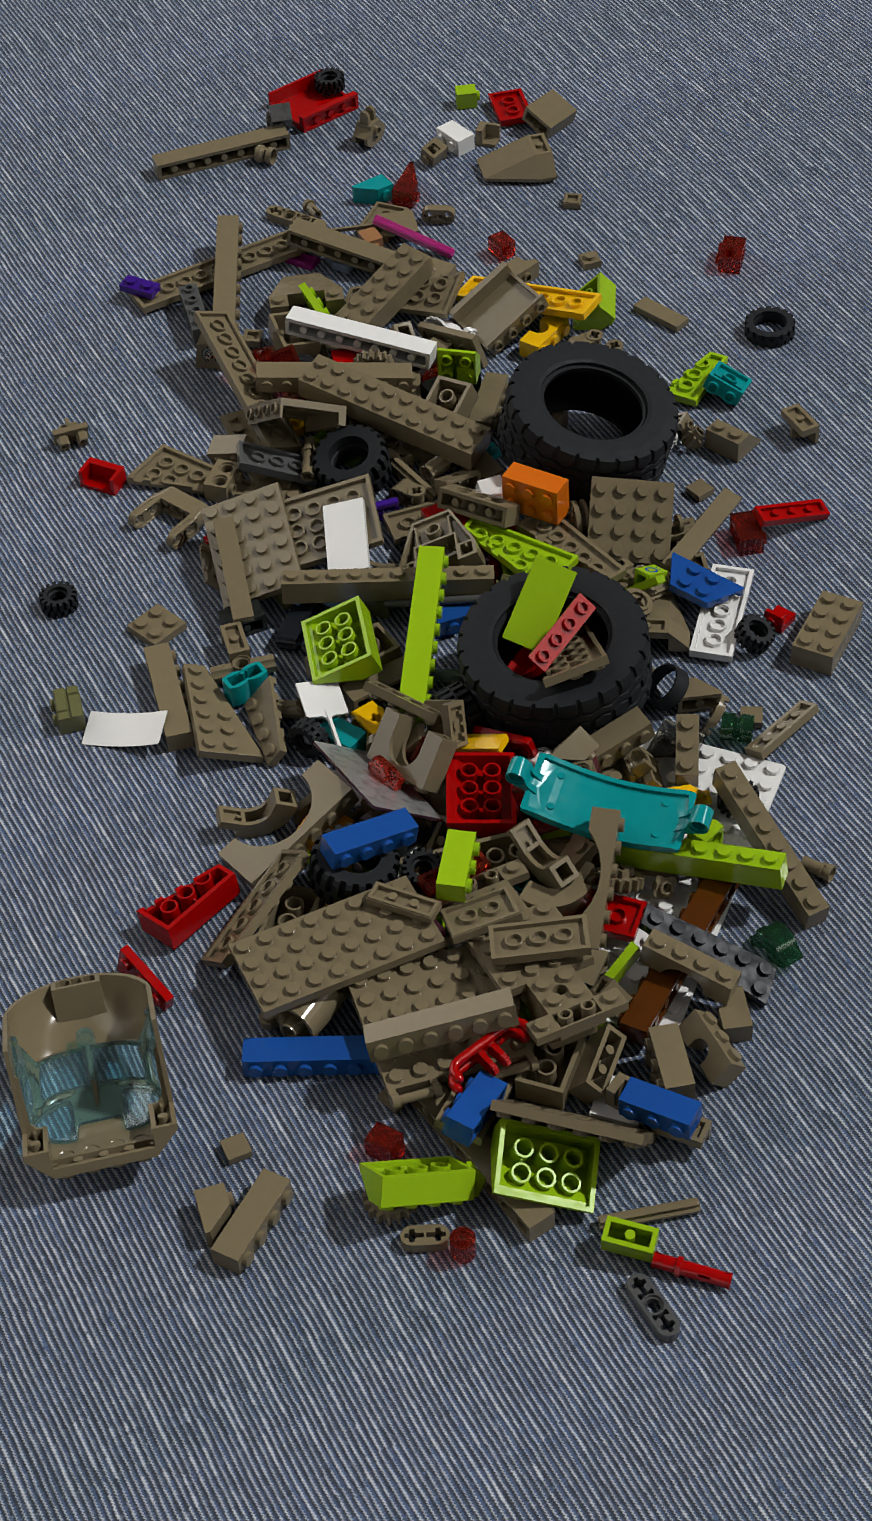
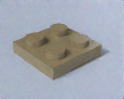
[127,604,187,646]

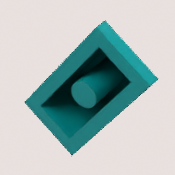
[352,174,394,204]

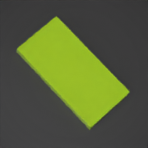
[502,556,577,651]

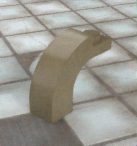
[215,787,298,838]
[507,818,580,889]
[520,861,596,917]

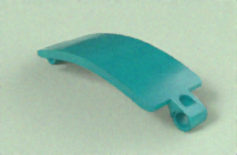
[505,753,715,853]

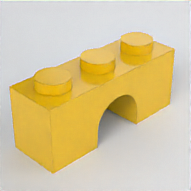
[519,315,570,358]

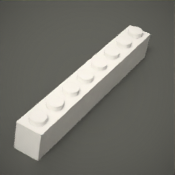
[285,306,437,370]

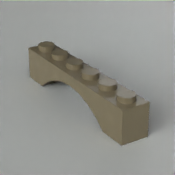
[583,807,625,950]

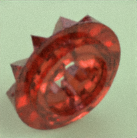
[420,363,438,382]

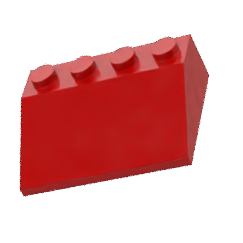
[446,752,517,838]

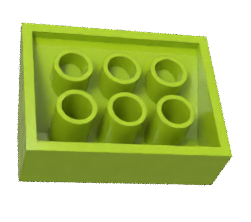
[301,596,383,684]
[490,1118,600,1214]

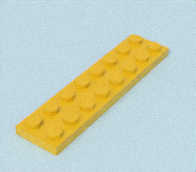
[455,275,602,321]

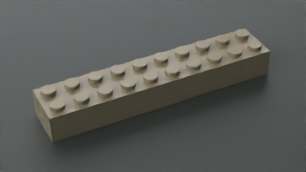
[298,354,491,470]

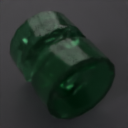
[720,711,755,744]

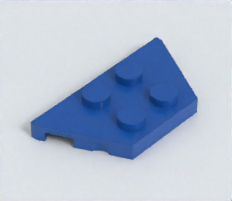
[669,552,744,609]

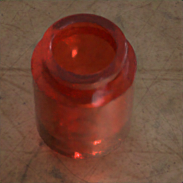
[449,1226,477,1264]

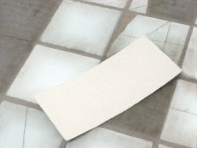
[82,710,168,747]

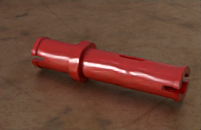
[651,1251,733,1290]

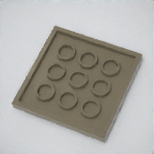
[587,476,675,566]

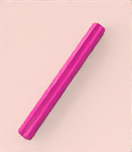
[373,215,455,259]

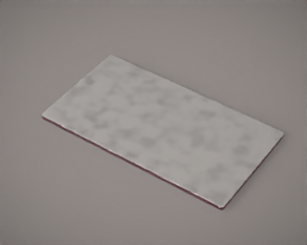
[313,741,443,822]

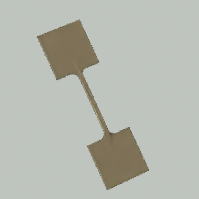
[289,210,419,248]

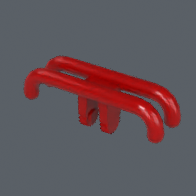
[448,1017,530,1094]

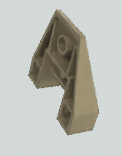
[269,272,345,315]
[399,509,486,568]

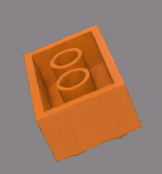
[502,462,570,526]

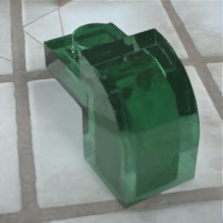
[749,921,803,968]

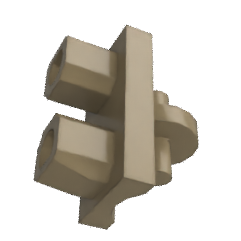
[52,418,89,451]
[670,514,695,547]

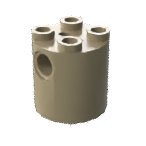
[274,990,345,1037]

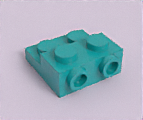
[702,361,752,406]

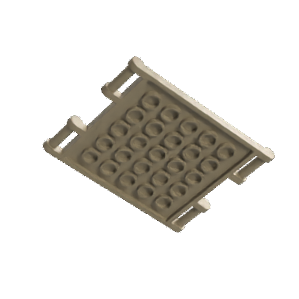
[347,936,540,1110]

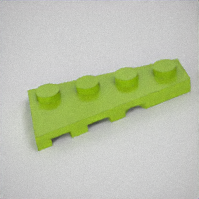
[669,351,728,407]

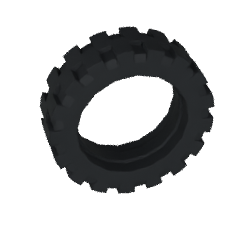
[744,306,796,348]

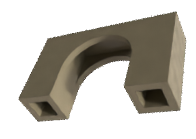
[367,707,458,794]

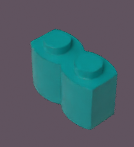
[222,662,268,707]

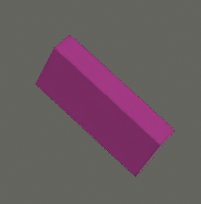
[284,253,321,271]

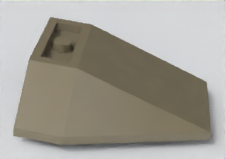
[476,133,557,183]
[645,593,691,652]

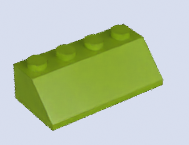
[359,1156,476,1211]

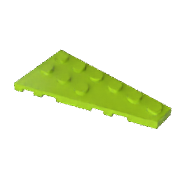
[464,518,579,574]

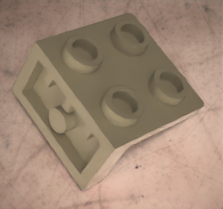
[424,700,468,749]

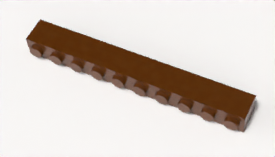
[617,878,739,1047]

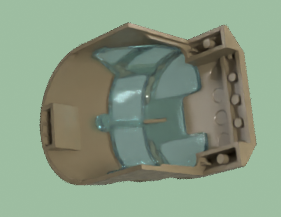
[2,973,178,1179]

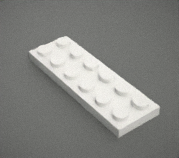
[689,564,754,663]

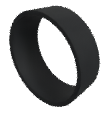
[647,663,689,711]

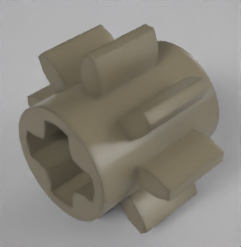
[681,425,705,450]

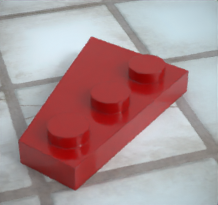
[117,944,174,1011]

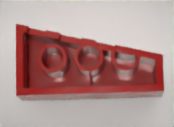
[136,864,241,949]

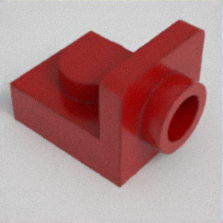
[764,605,796,634]

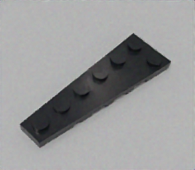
[638,904,778,1008]

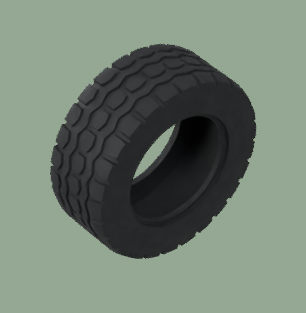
[497,341,679,507]
[457,566,653,751]

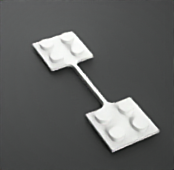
[295,681,364,807]

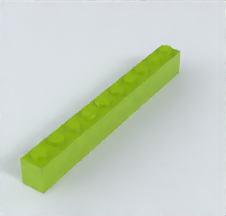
[397,545,449,729]

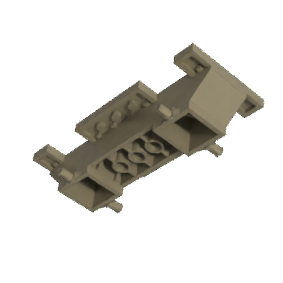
[433,859,629,1050]

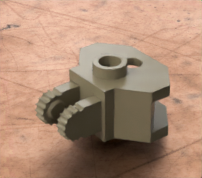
[353,105,385,148]

